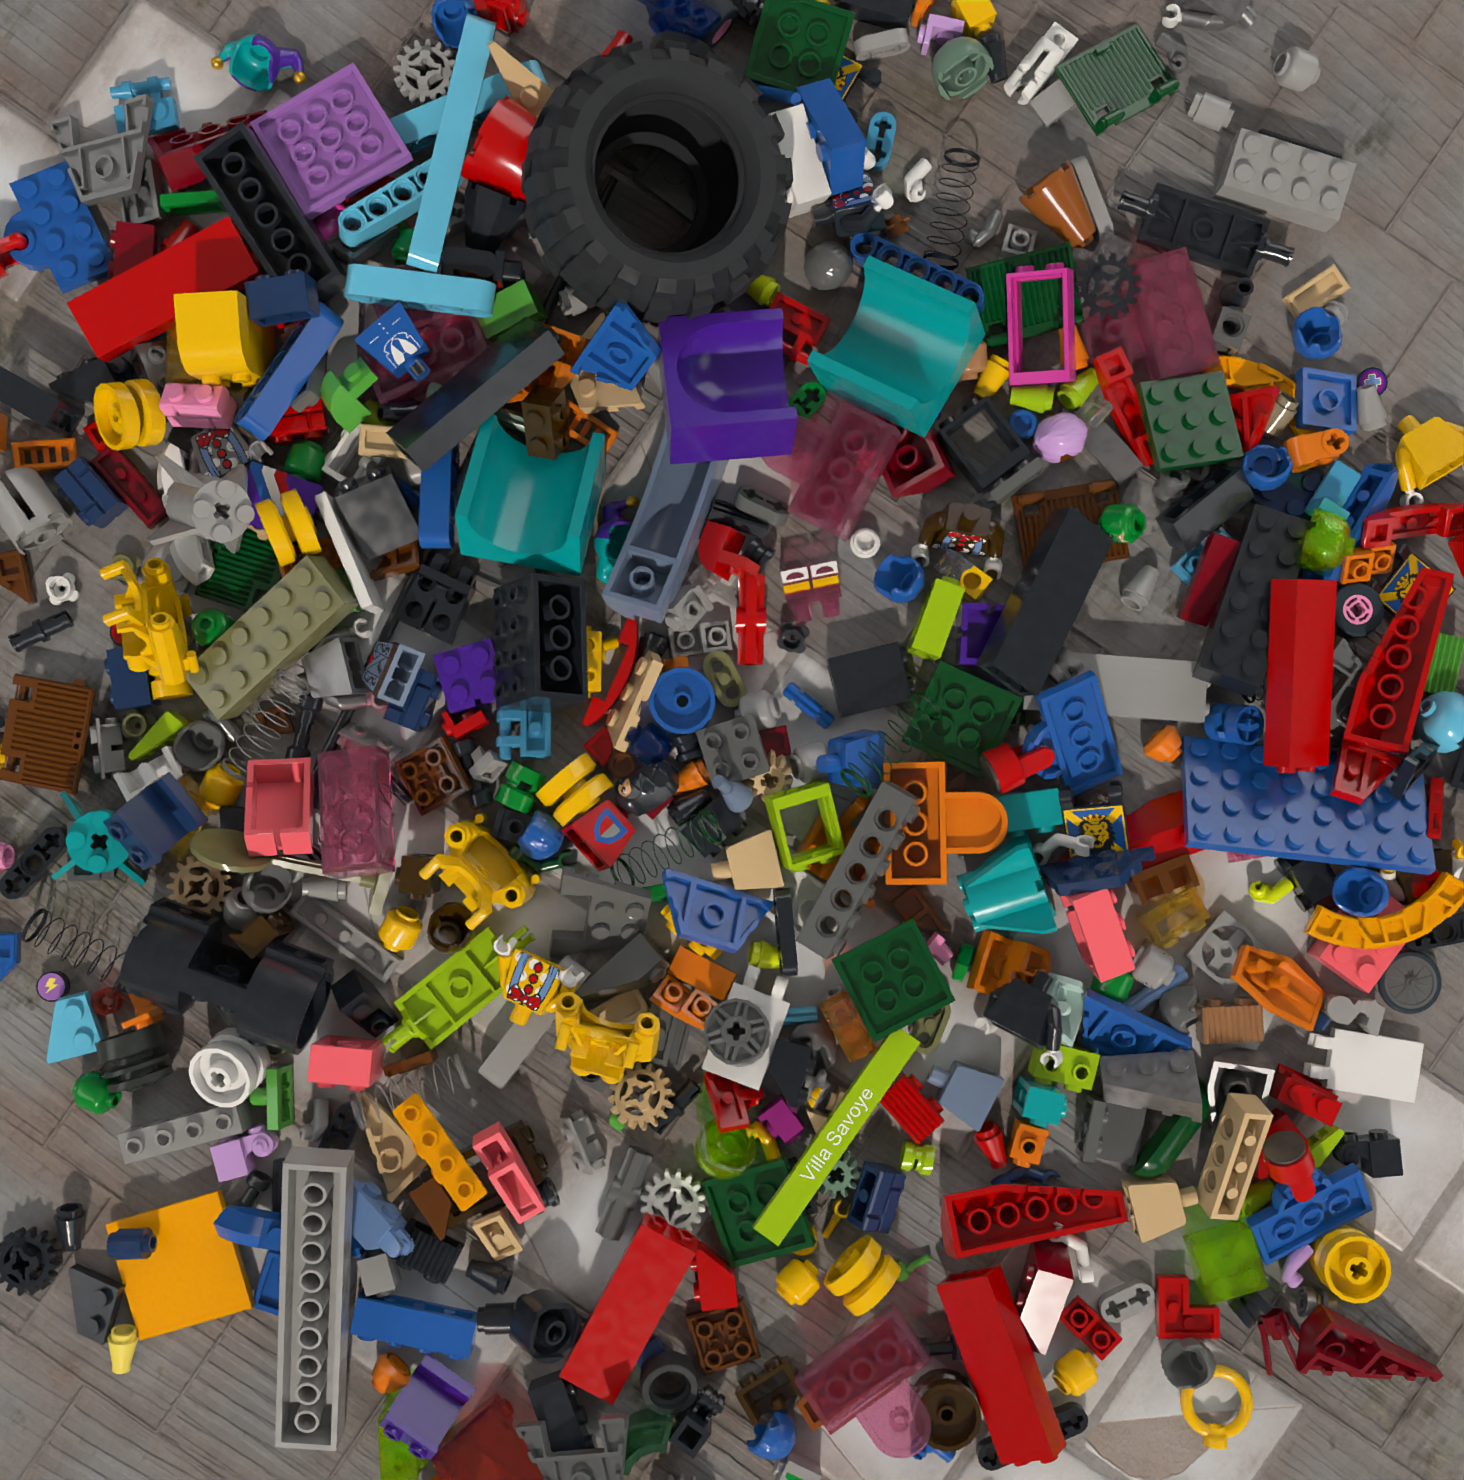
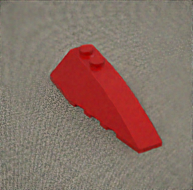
[1343,567,1455,757]
[1056,790,1206,895]
[940,1184,1129,1259]

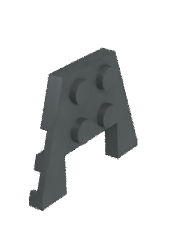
[48,94,154,206]
[1329,635,1364,752]
[549,866,652,957]
[515,1413,629,1480]

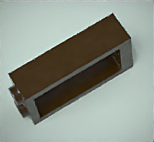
[420,1120,549,1229]

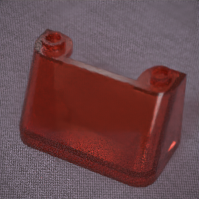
[432,1392,543,1480]

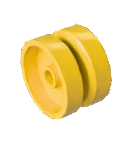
[93,379,166,450]
[254,489,322,567]
[536,753,614,827]
[1309,1224,1391,1304]
[823,1235,901,1316]

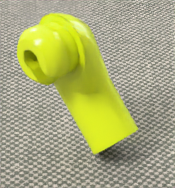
[1248,877,1295,904]

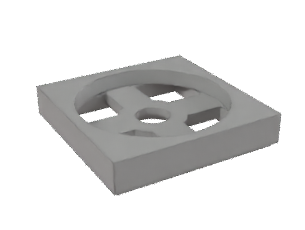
[1183,909,1270,994]

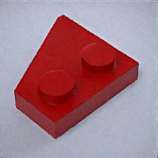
[1229,386,1279,454]
[1330,740,1401,805]
[1424,777,1444,839]

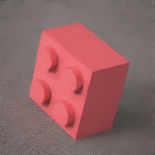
[307,1035,385,1091]

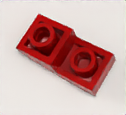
[1059,1295,1123,1361]

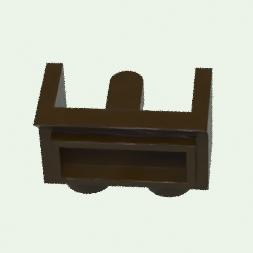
[228,909,295,960]
[735,1355,806,1426]

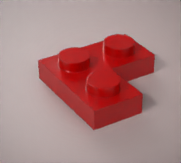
[1156,1274,1220,1339]

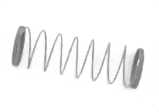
[222,670,311,782]
[349,1053,470,1130]

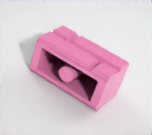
[159,383,237,429]

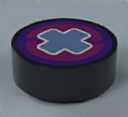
[1357,367,1388,395]

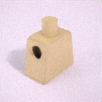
[711,829,784,890]
[1121,1175,1199,1243]

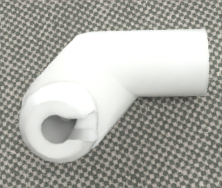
[903,158,932,203]

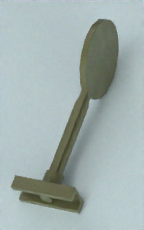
[190,828,396,916]

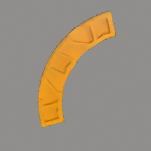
[1302,872,1464,949]

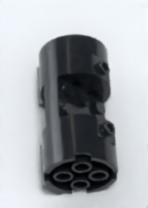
[119,897,335,1055]

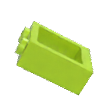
[906,576,966,662]
[764,780,845,872]

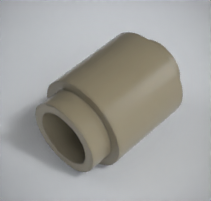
[1263,391,1299,438]

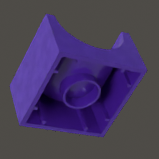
[658,308,798,464]

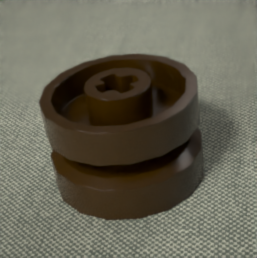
[909,1368,982,1452]

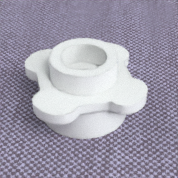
[46,573,79,606]

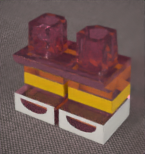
[779,561,842,624]

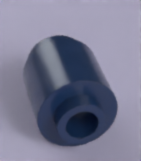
[106,1227,157,1260]

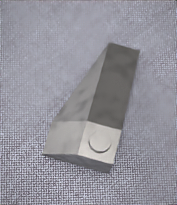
[1206,1047,1275,1138]

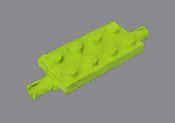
[382,924,536,1053]

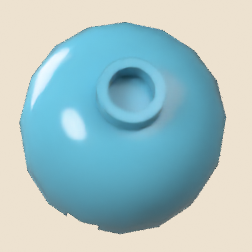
[1414,691,1464,753]

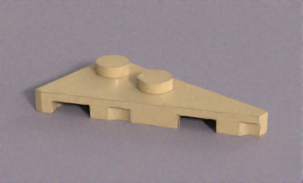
[486,41,554,117]
[355,1090,428,1203]

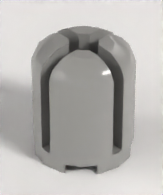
[0,467,73,555]

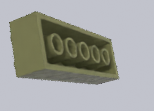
[186,555,359,720]

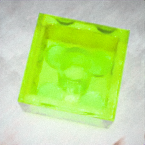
[1182,1219,1268,1305]

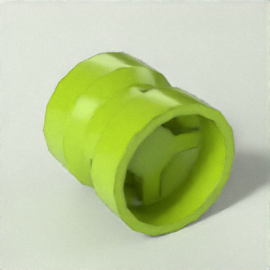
[899,1140,935,1176]

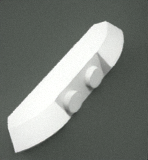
[157,441,215,586]

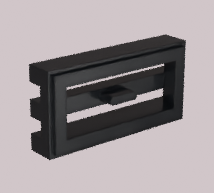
[708,499,770,539]

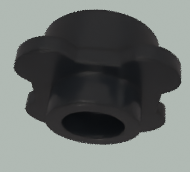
[777,621,810,653]

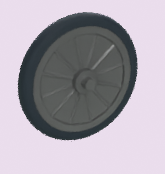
[1377,950,1442,1014]

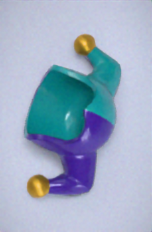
[210,34,307,92]
[594,496,639,584]

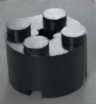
[509,1289,581,1364]

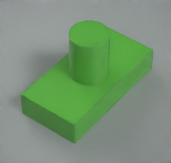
[250,1064,294,1130]

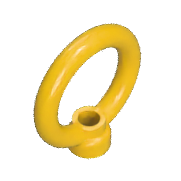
[1180,1364,1253,1449]

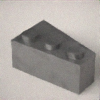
[1099,1050,1202,1123]

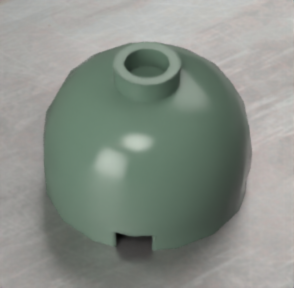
[931,36,994,100]

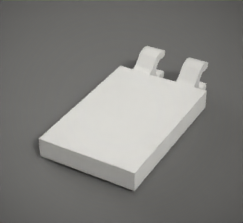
[702,965,791,1091]
[1303,1027,1424,1103]

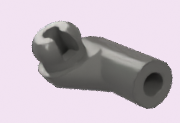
[202,708,243,743]

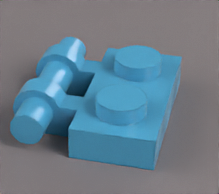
[110,76,180,135]
[496,709,551,760]

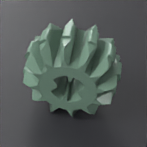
[819,1149,861,1199]

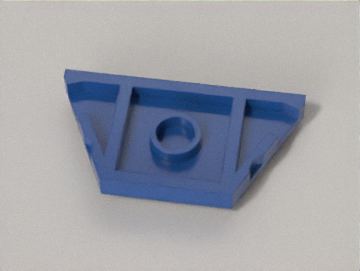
[570,301,661,391]
[662,868,774,954]
[1082,988,1192,1056]

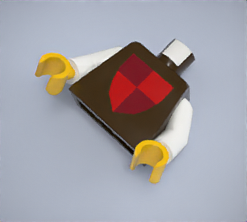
[1380,839,1464,905]

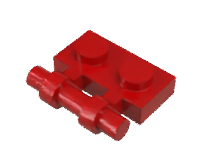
[769,292,831,366]

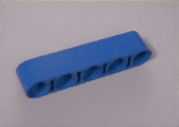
[850,232,985,315]
[234,300,344,441]
[419,444,458,549]

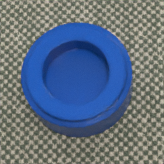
[1007,409,1038,441]

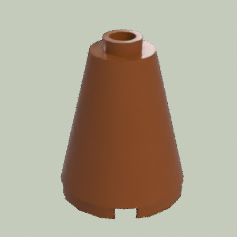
[1018,160,1096,249]

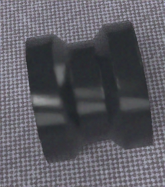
[742,537,776,574]
[671,733,703,763]
[536,1176,560,1215]

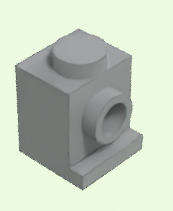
[665,584,714,632]

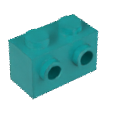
[994,788,1063,838]
[1012,1075,1068,1128]

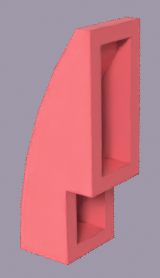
[472,1121,546,1224]

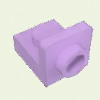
[917,14,965,55]

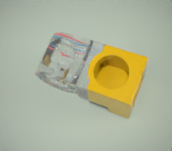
[933,549,993,603]

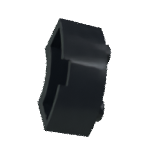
[1274,857,1338,915]

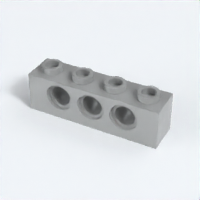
[117,1098,253,1164]

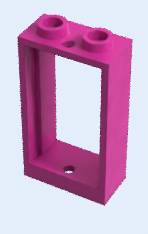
[1006,263,1076,385]

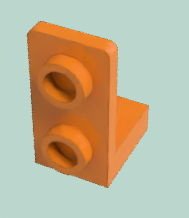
[121,993,164,1031]

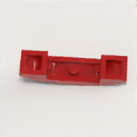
[1093,346,1153,467]
[1360,503,1464,550]
[582,617,639,727]

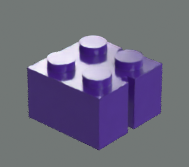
[955,603,1005,667]
[433,638,496,715]

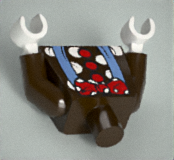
[911,502,1004,580]

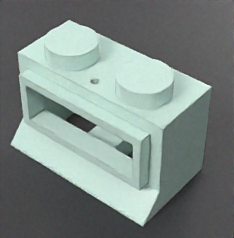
[1047,972,1088,1048]

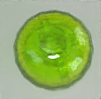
[1301,509,1356,572]
[694,1118,757,1180]

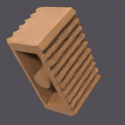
[1194,996,1264,1044]

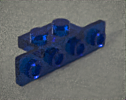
[637,0,722,39]

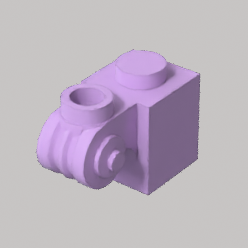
[210,1123,279,1183]

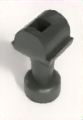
[230,1169,272,1209]

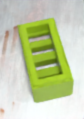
[128,711,190,761]
[1307,1124,1344,1169]

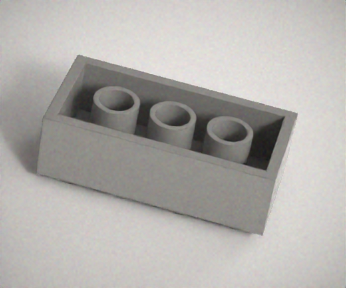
[1213,128,1356,233]

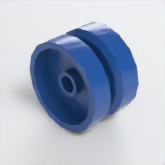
[649,668,716,735]

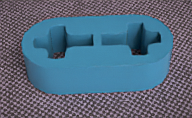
[866,112,896,172]

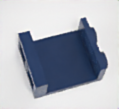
[103,772,209,870]

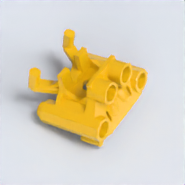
[99,558,200,685]
[419,813,542,930]
[554,991,660,1084]

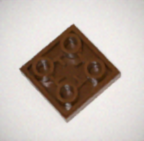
[394,735,473,816]
[686,1296,761,1376]

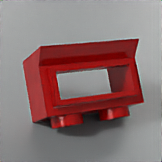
[474,0,529,34]
[1269,1063,1343,1127]

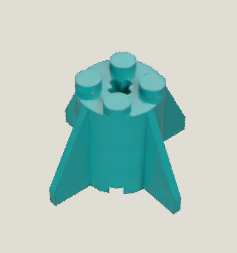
[51,790,147,886]
[956,832,1058,934]

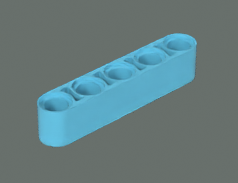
[338,157,466,247]
[344,264,496,318]

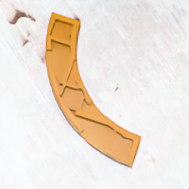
[1201,355,1321,436]

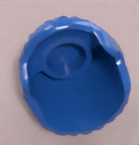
[431,0,479,48]
[1292,307,1343,359]
[1241,444,1293,491]
[873,554,925,604]
[517,809,565,860]
[1332,867,1390,917]
[747,1410,797,1460]

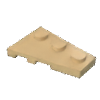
[606,650,664,753]

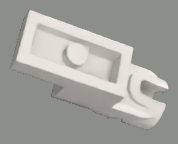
[1004,22,1079,105]

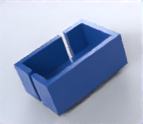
[792,78,866,196]

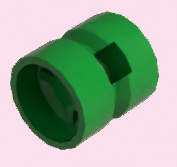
[494,760,547,815]

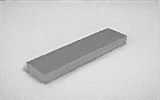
[288,895,404,984]

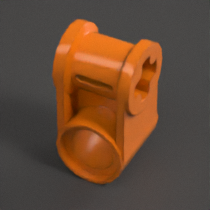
[1283,428,1349,473]

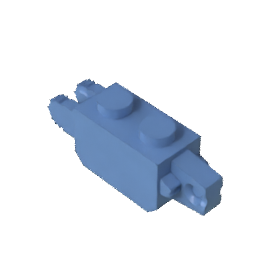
[352,1178,415,1258]

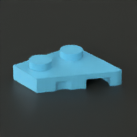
[46,990,105,1064]

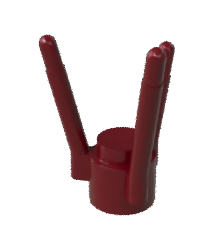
[1257,1308,1300,1376]

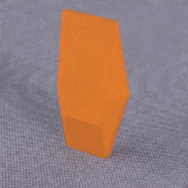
[1230,945,1325,1031]

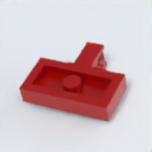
[703,1072,765,1133]

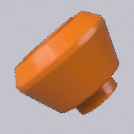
[1143,724,1183,763]
[371,1352,411,1394]

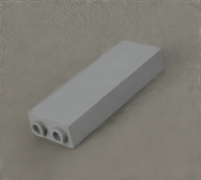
[1018,652,1211,723]

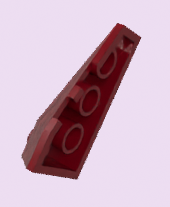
[148,110,268,192]
[876,415,957,498]

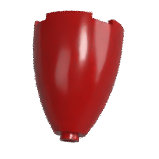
[461,95,537,203]

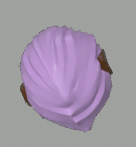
[1031,412,1088,463]

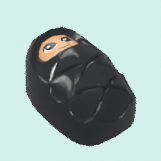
[614,761,679,816]

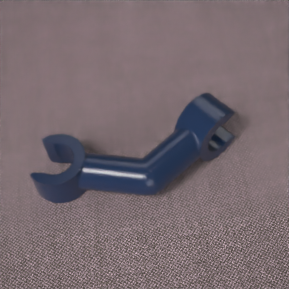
[990,1165,1061,1187]

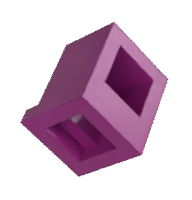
[757,1094,804,1145]

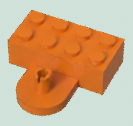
[883,761,1008,885]

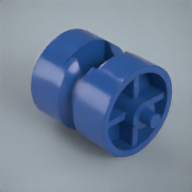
[1204,702,1264,745]

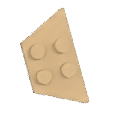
[569,312,646,414]

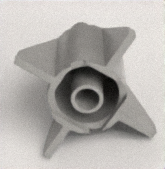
[146,453,255,554]

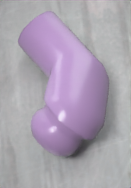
[1280,1244,1314,1288]

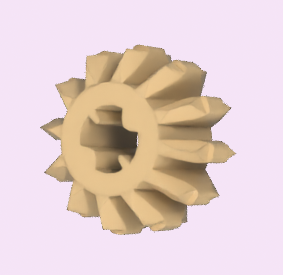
[743,749,793,802]

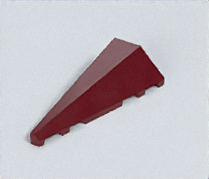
[1296,1304,1443,1382]

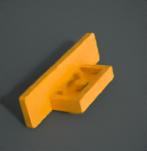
[392,1093,487,1211]

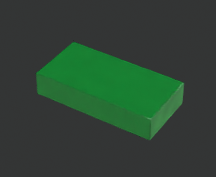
[160,190,228,217]

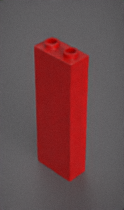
[67,216,265,362]
[1264,579,1337,773]
[559,1212,699,1405]
[936,1265,1067,1467]

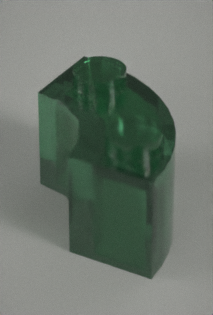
[603,1408,673,1476]

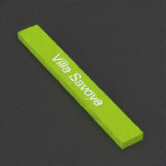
[752,1029,920,1246]

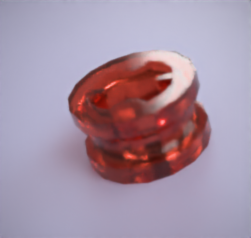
[91,987,124,1016]

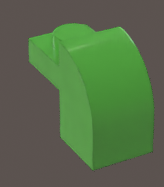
[320,356,379,434]

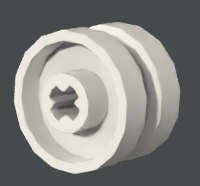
[189,1028,271,1107]

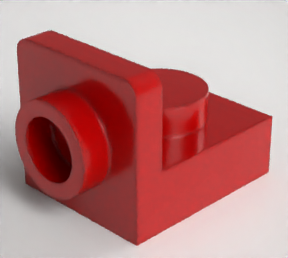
[441,709,491,739]

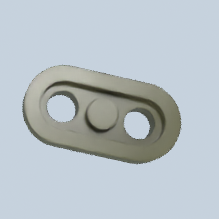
[703,651,746,708]
[909,1004,951,1054]

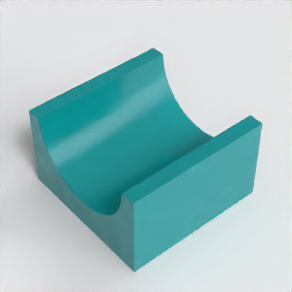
[807,256,985,438]
[455,414,605,576]

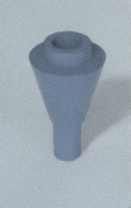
[712,775,753,812]

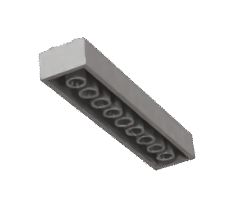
[275,1146,355,1451]

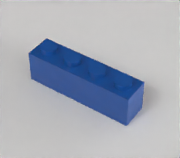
[349,1289,477,1360]

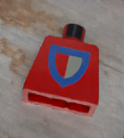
[562,799,635,872]

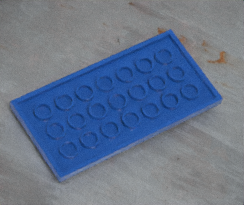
[1180,736,1436,875]

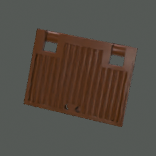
[1011,479,1130,569]
[0,673,96,795]

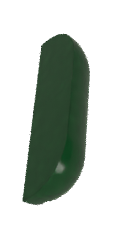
[1126,1076,1210,1179]

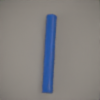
[754,83,801,106]

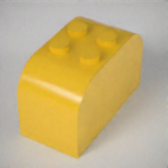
[173,290,276,388]

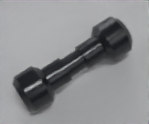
[285,693,324,759]
[451,736,494,810]

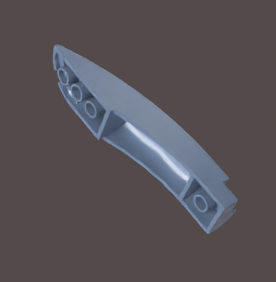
[602,423,728,623]

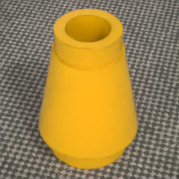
[973,354,1009,399]

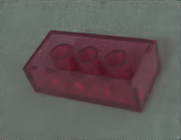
[317,745,396,879]

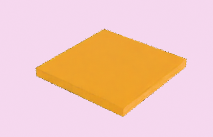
[106,1189,256,1341]

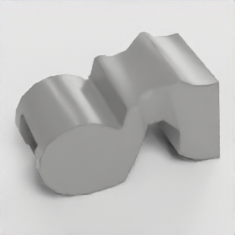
[1320,992,1386,1037]

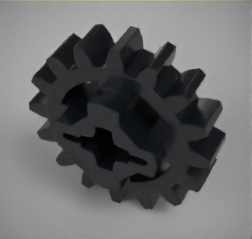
[1074,252,1142,320]
[0,1226,62,1296]

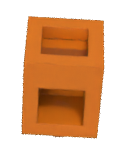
[1006,1117,1050,1168]

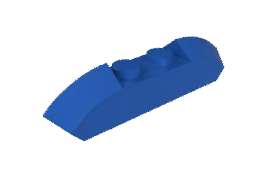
[1302,463,1399,581]
[213,1205,366,1259]

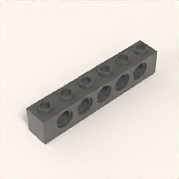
[796,781,921,959]

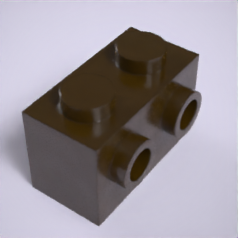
[521,384,570,460]
[395,853,442,900]

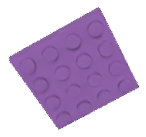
[250,62,413,220]

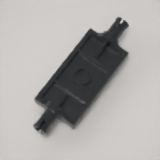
[1117,182,1295,279]

